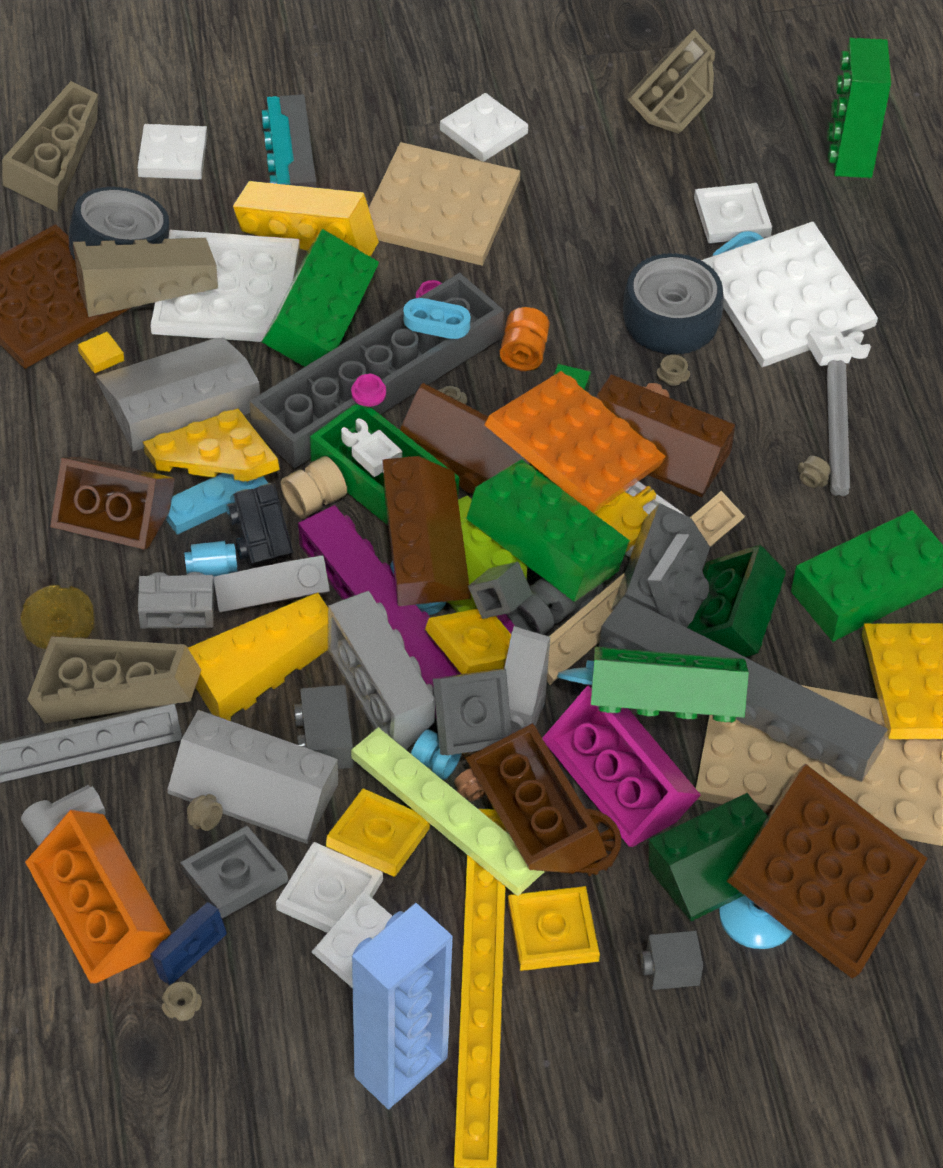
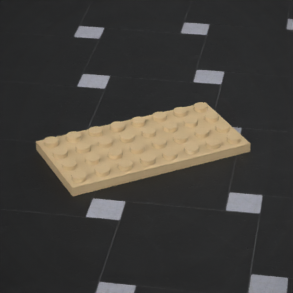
[696,685,943,846]

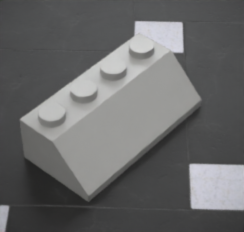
[328,591,435,750]
[167,710,338,844]

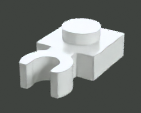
[807,330,871,366]
[341,418,402,477]

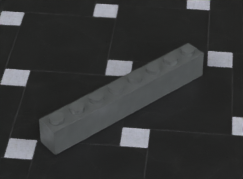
[599,597,888,782]

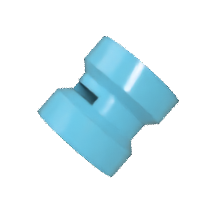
[411,729,462,780]

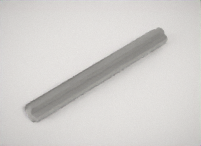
[827,360,850,496]

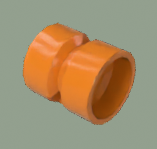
[500,307,550,371]

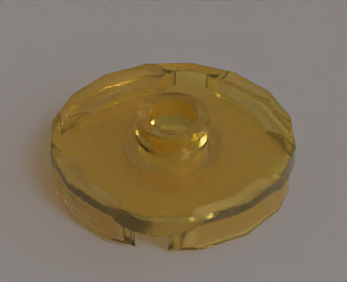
[21,585,94,649]

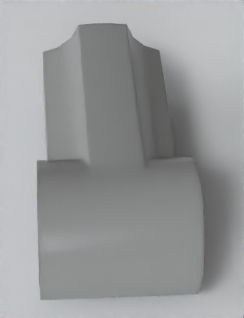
[21,785,105,846]

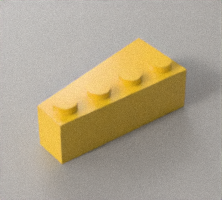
[188,592,328,721]

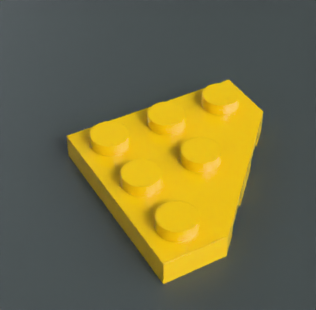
[143,408,280,482]

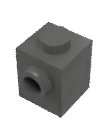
[468,561,532,619]
[641,931,703,990]

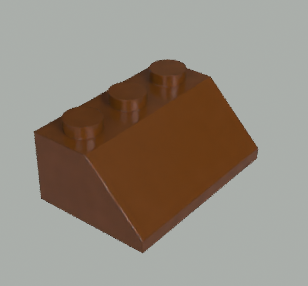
[50,457,175,549]

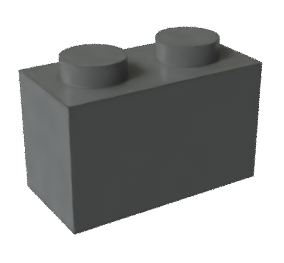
[294,685,353,769]

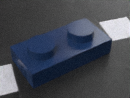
[151,902,227,985]

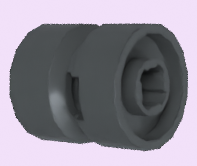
[507,577,576,635]

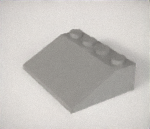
[96,338,260,451]

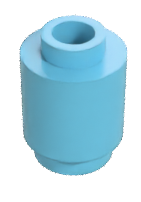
[184,541,237,577]

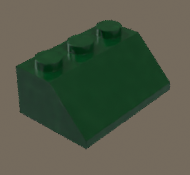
[687,544,786,657]
[649,793,768,921]

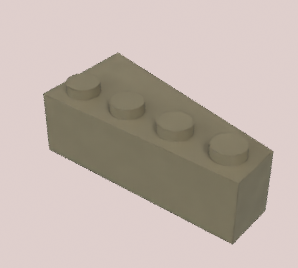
[2,81,98,212]
[73,238,218,317]
[27,637,201,724]

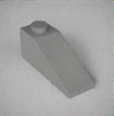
[213,555,330,613]
[504,626,551,734]

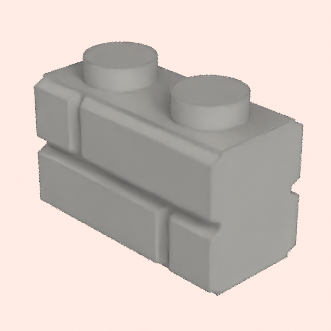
[138,572,215,629]

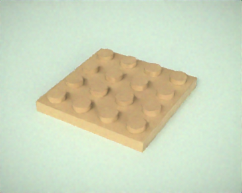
[369,142,520,266]

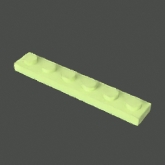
[351,727,544,896]

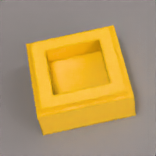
[78,332,124,373]

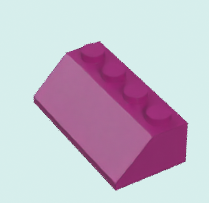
[543,685,701,847]

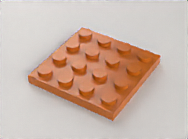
[484,371,666,513]

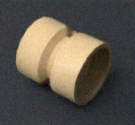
[280,456,347,519]

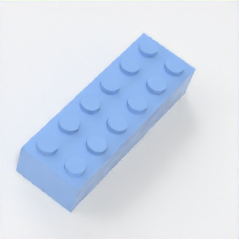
[352,903,453,1110]

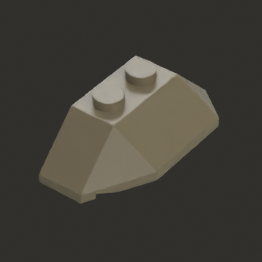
[627,29,715,134]

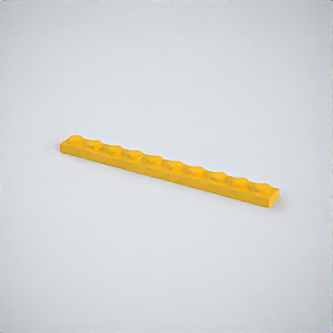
[454,809,507,1168]

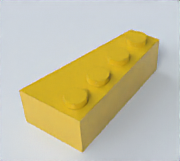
[233,181,379,256]

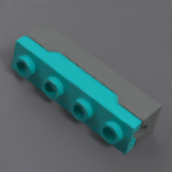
[262,94,316,188]

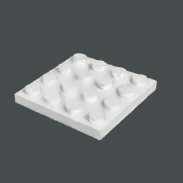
[701,222,878,367]
[151,230,300,342]

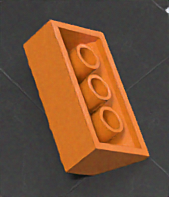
[25,810,171,983]

